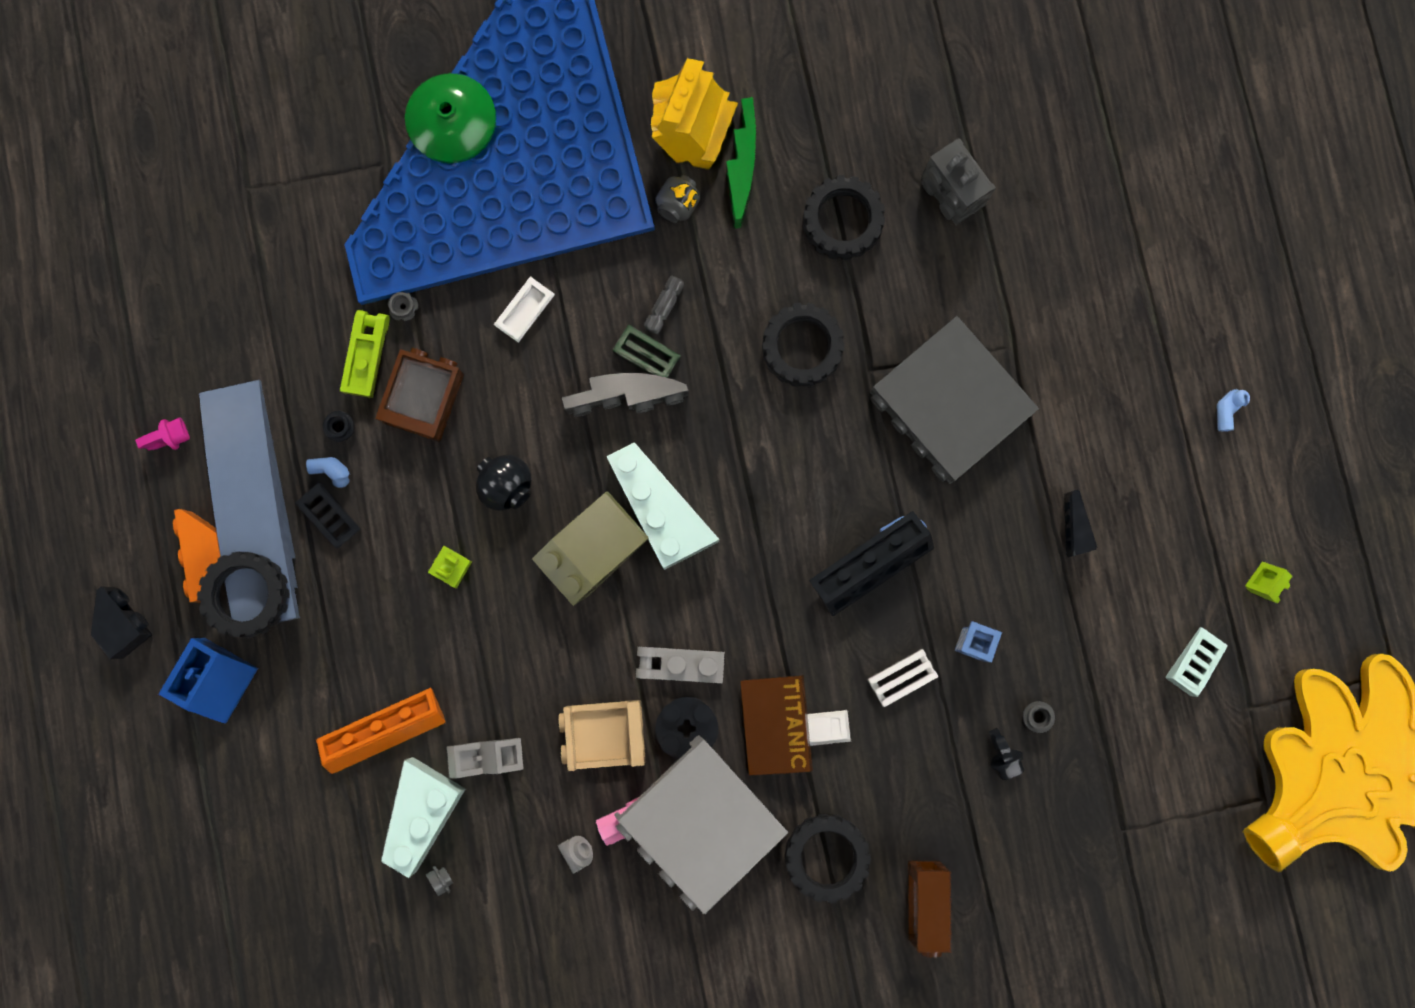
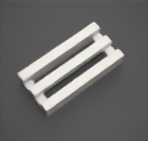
[867,649,938,707]

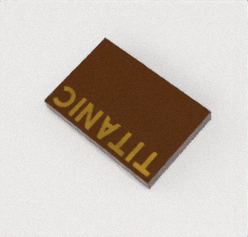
[740,675,813,775]

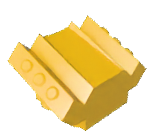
[651,58,738,170]

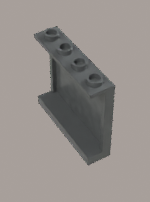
[870,316,1039,484]

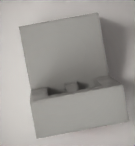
[447,738,523,778]

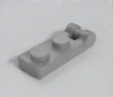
[635,647,725,683]

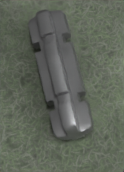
[644,276,684,334]

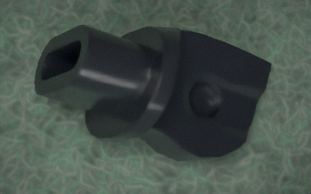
[989,728,1025,780]

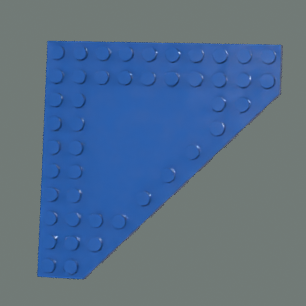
[344,0,655,305]

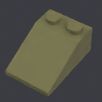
[532,491,649,606]

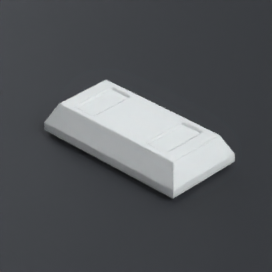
[494,277,555,343]
[807,710,851,746]

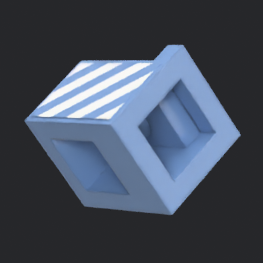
[955,621,1002,663]

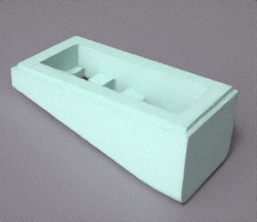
[1165,627,1228,697]

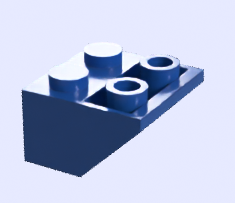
[159,638,258,724]

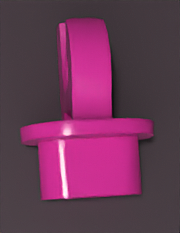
[135,417,190,450]

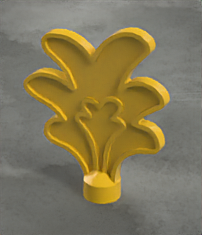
[1243,654,1415,872]

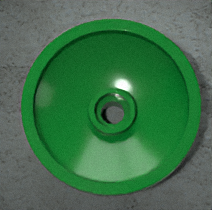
[405,73,497,163]

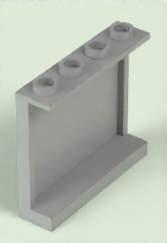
[614,735,789,915]

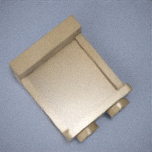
[559,700,646,771]

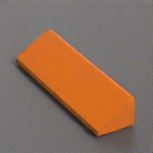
[316,688,445,774]

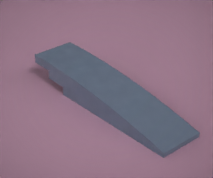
[199,380,300,623]

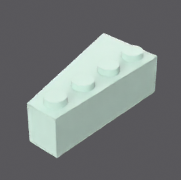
[606,443,719,570]

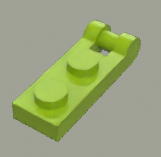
[340,310,389,398]

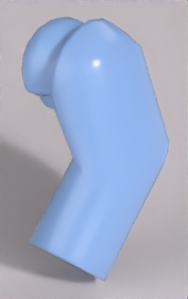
[1216,389,1250,432]

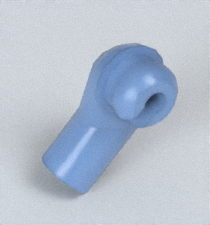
[306,457,349,488]

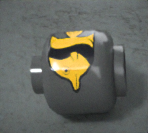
[655,175,701,223]

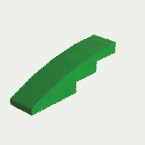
[726,97,756,229]

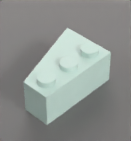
[381,757,466,878]

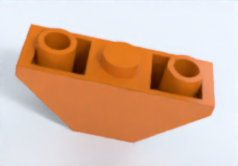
[173,509,221,603]

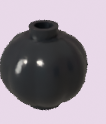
[476,455,532,511]

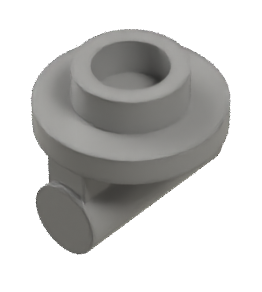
[558,836,593,874]

